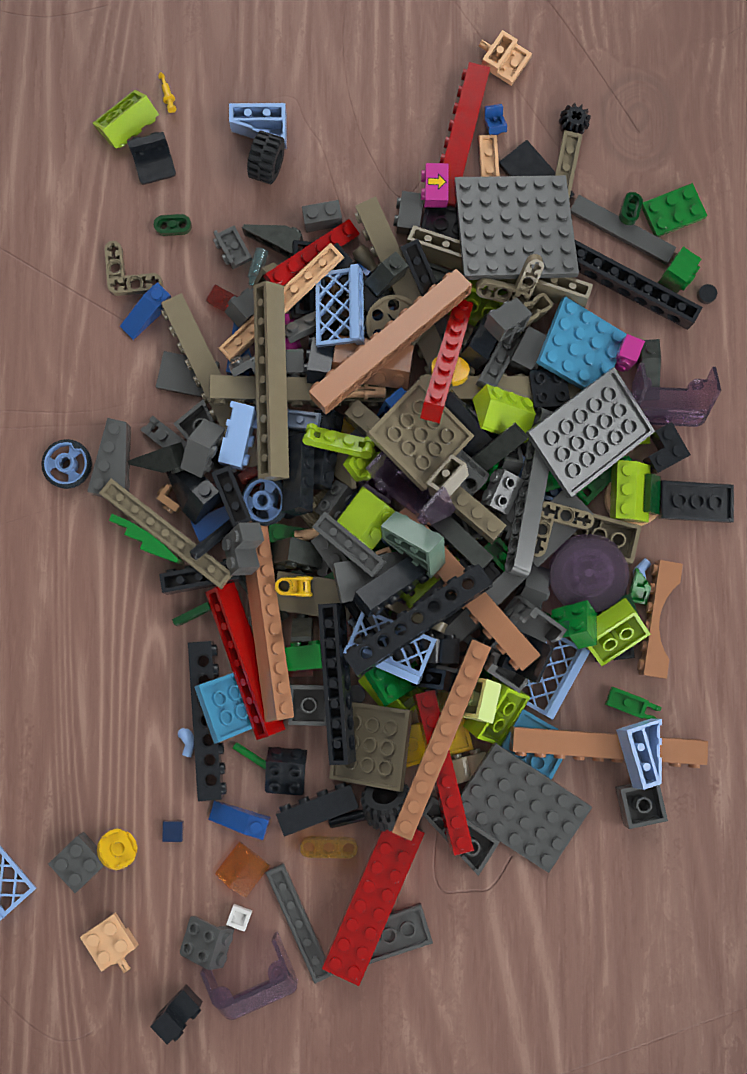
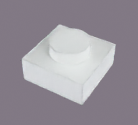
[226,904,252,932]

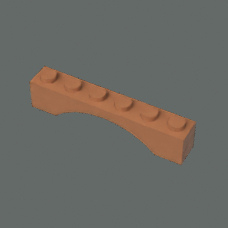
[637,560,683,679]

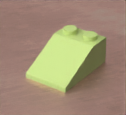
[437,678,502,724]

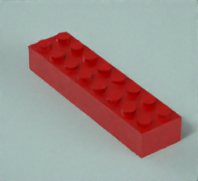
[322,828,425,986]

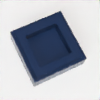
[162,821,184,842]

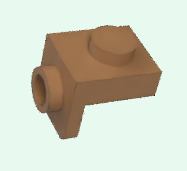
[156,483,181,514]

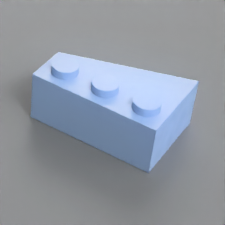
[229,103,287,149]
[218,401,257,470]
[616,719,662,790]

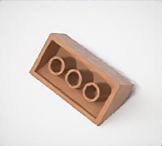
[332,335,414,390]

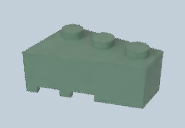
[381,511,446,578]

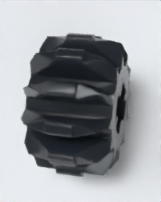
[559,103,591,134]

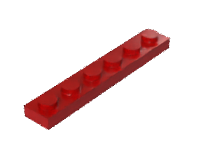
[263,219,360,286]

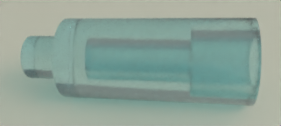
[247,247,269,286]

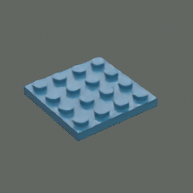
[536,296,626,390]

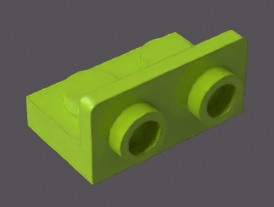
[343,446,386,482]

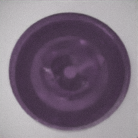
[549,534,629,612]

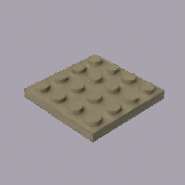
[366,380,474,491]
[329,702,413,792]

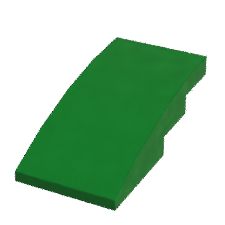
[109,514,184,566]

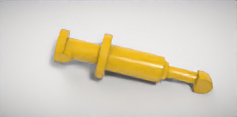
[158,72,177,113]

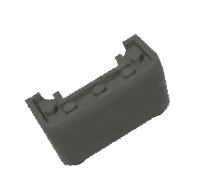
[480,595,567,693]

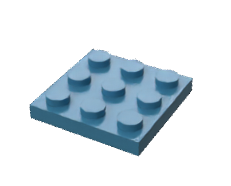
[195,673,253,744]
[501,709,563,780]

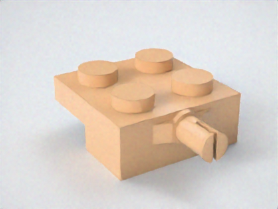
[479,30,532,86]
[80,912,138,973]

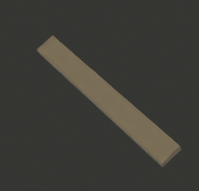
[99,478,232,589]

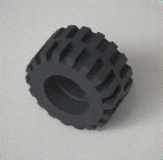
[247,131,285,185]
[361,783,409,831]

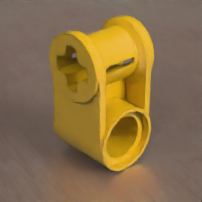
[275,576,313,597]

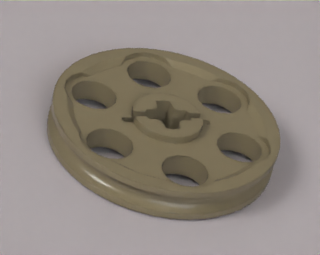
[365,295,421,345]

